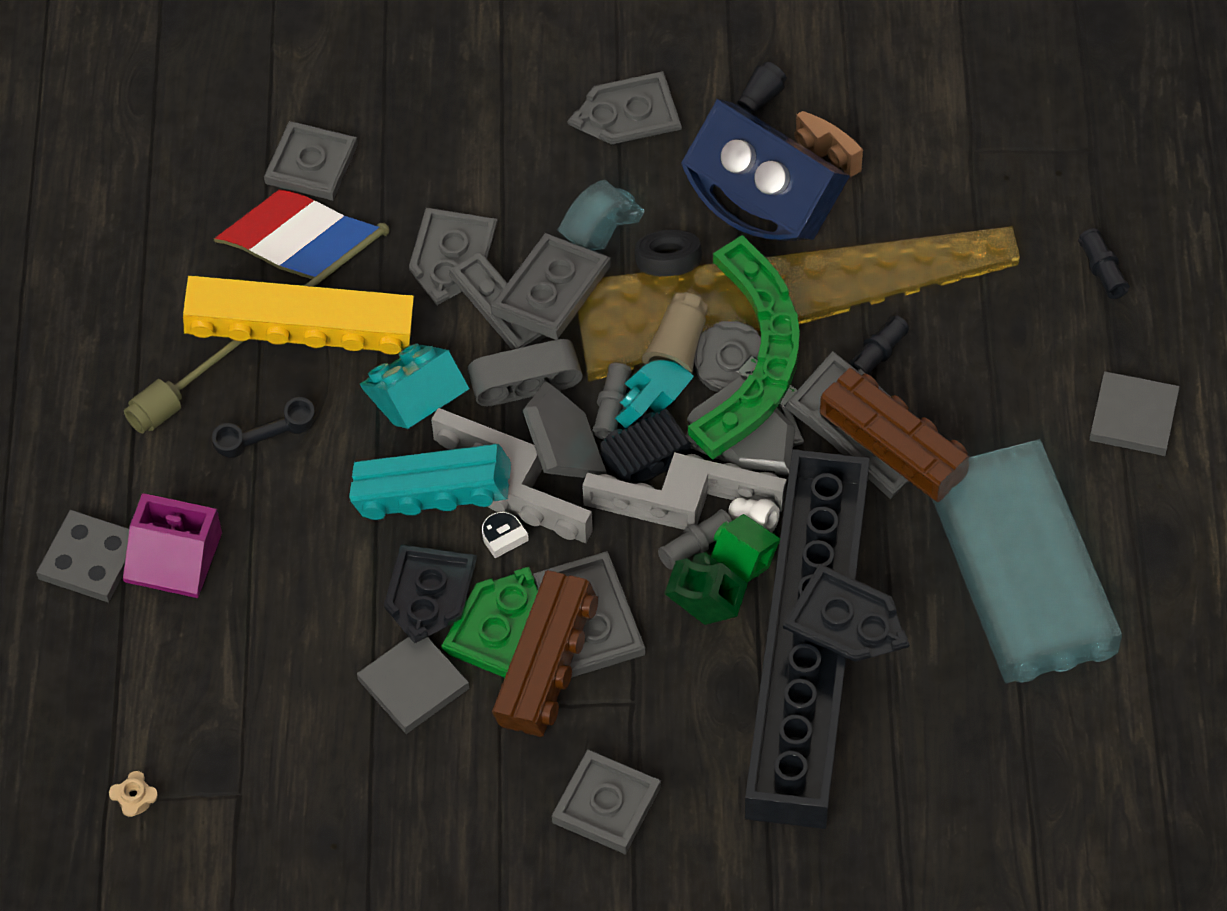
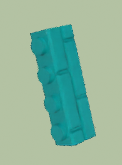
[349,444,511,520]

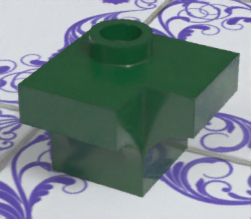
[664,552,748,625]

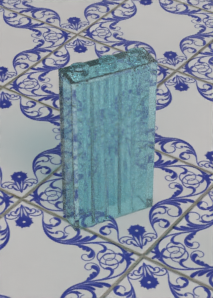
[932,439,1122,684]

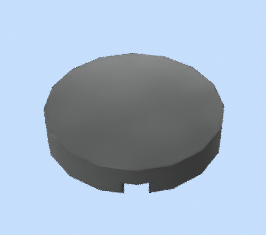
[694,321,761,392]

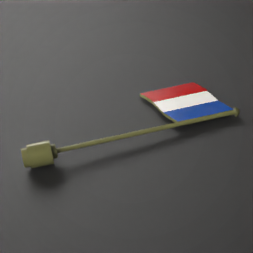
[124,189,389,434]

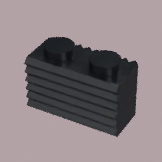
[601,409,691,484]

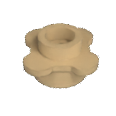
[109,771,158,817]

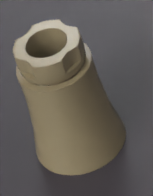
[642,292,708,374]

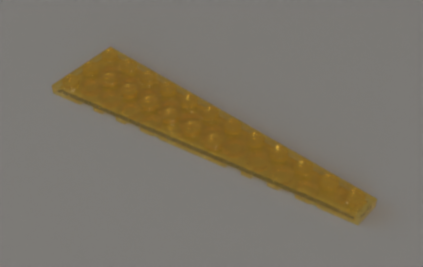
[577,226,1020,382]

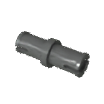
[592,362,632,440]
[658,509,732,570]

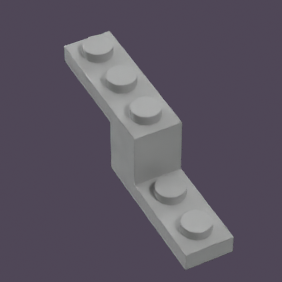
[431,408,593,543]
[582,452,787,530]

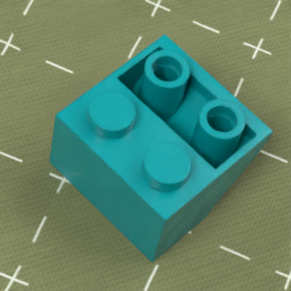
[360,343,469,429]

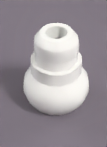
[728,497,779,533]

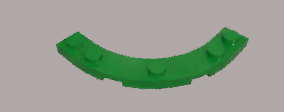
[688,235,799,460]

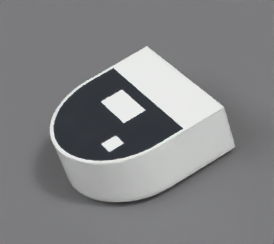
[482,512,529,558]

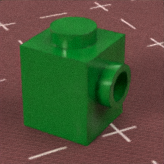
[711,514,780,583]

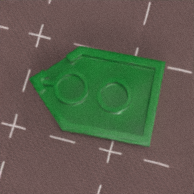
[441,566,538,678]

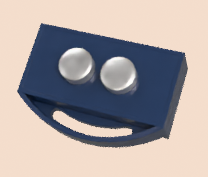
[681,99,850,241]

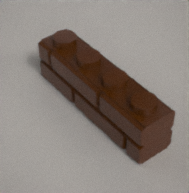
[820,368,970,502]
[492,570,598,737]

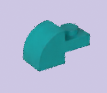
[615,360,694,428]

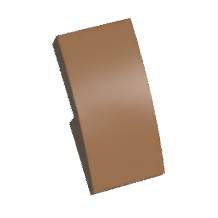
[795,111,863,178]

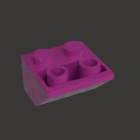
[123,493,222,598]

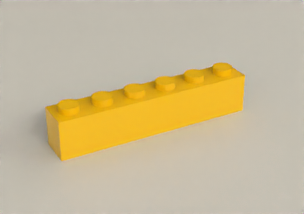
[183,276,414,354]

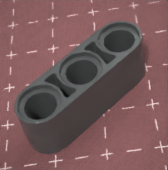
[467,339,583,407]

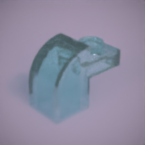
[558,180,645,250]

